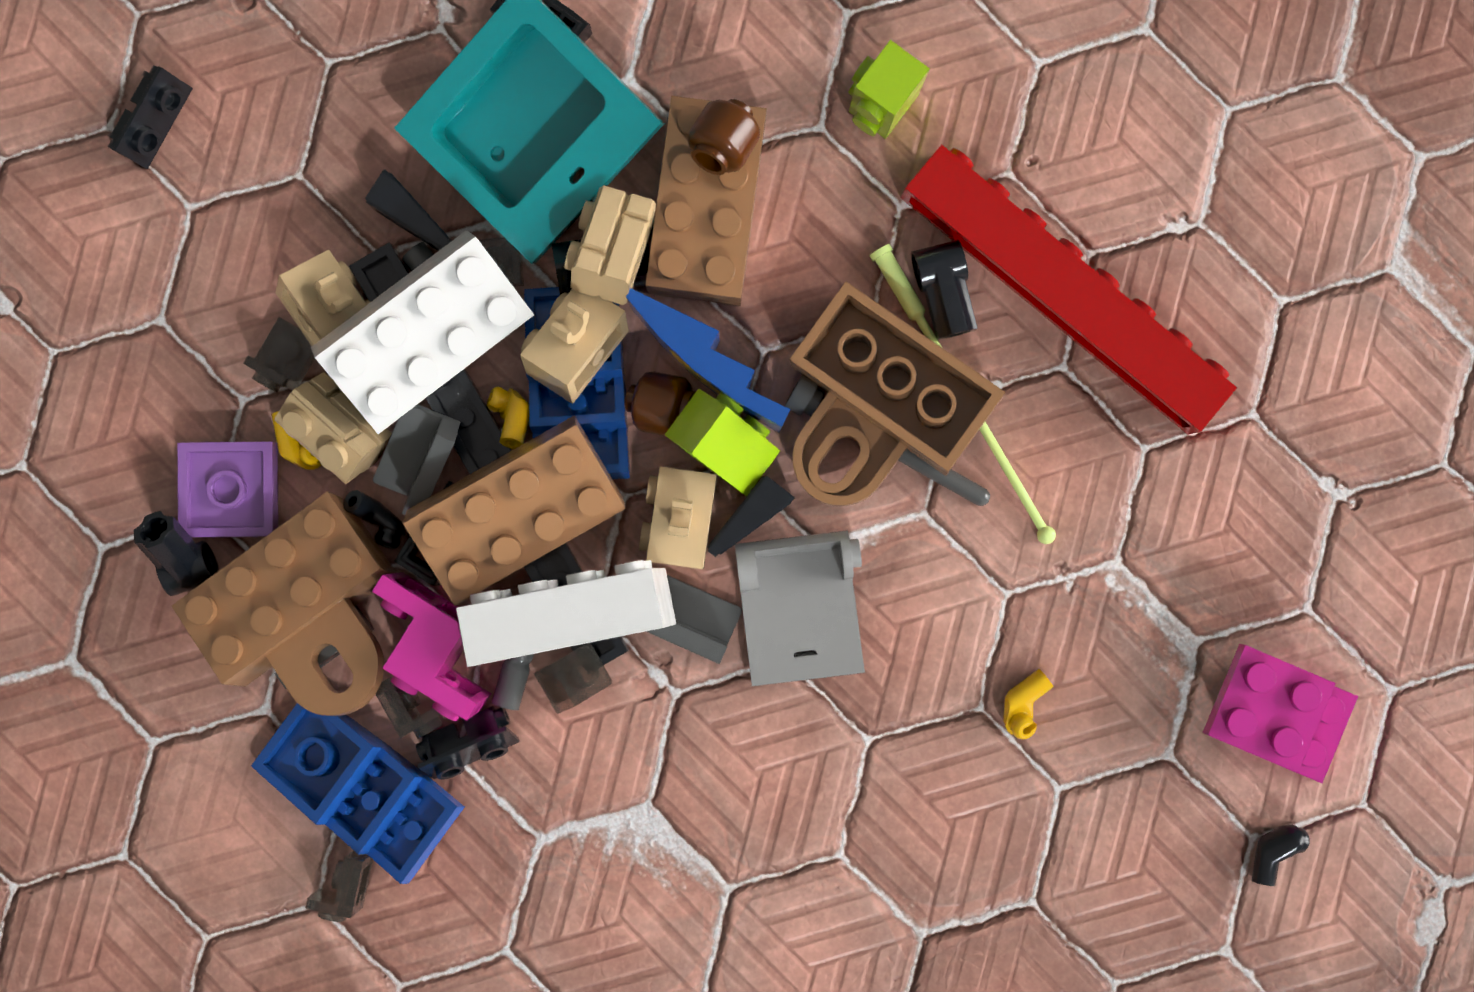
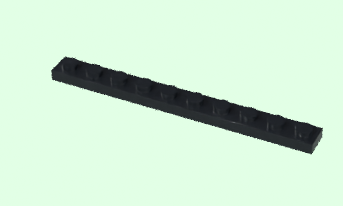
[349,242,629,675]

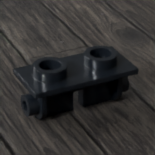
[108,65,193,169]
[416,706,520,780]

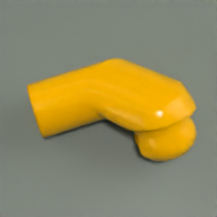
[487,386,530,449]
[271,411,322,470]
[1003,669,1053,740]

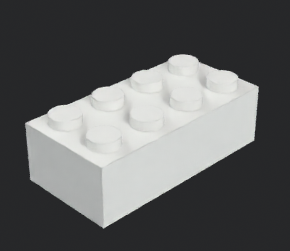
[311,230,534,434]
[456,560,676,667]

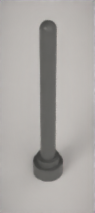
[785,374,990,506]

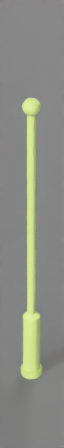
[870,244,1056,544]

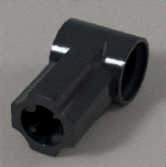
[911,240,978,340]
[134,511,219,596]

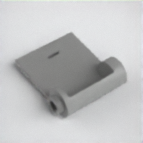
[735,530,865,686]

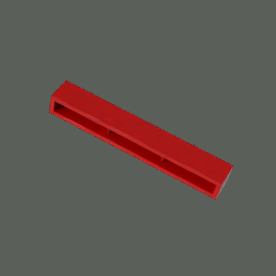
[900,144,1237,435]

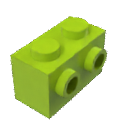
[848,40,930,139]
[665,389,780,496]

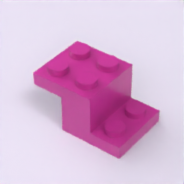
[372,572,492,721]
[1202,644,1359,783]

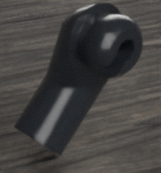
[343,490,406,549]
[1251,824,1310,886]

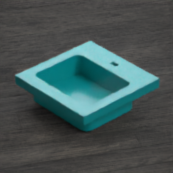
[394,0,665,264]

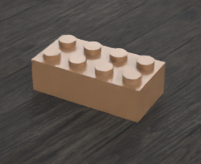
[645,95,767,306]
[403,415,626,606]

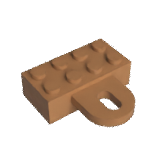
[789,281,1005,506]
[172,491,396,716]

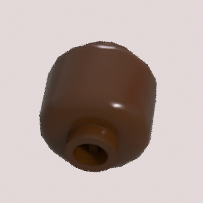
[687,99,760,175]
[625,371,696,436]

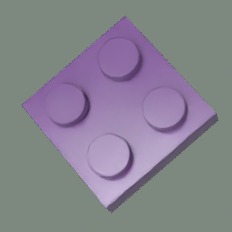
[177,441,278,537]

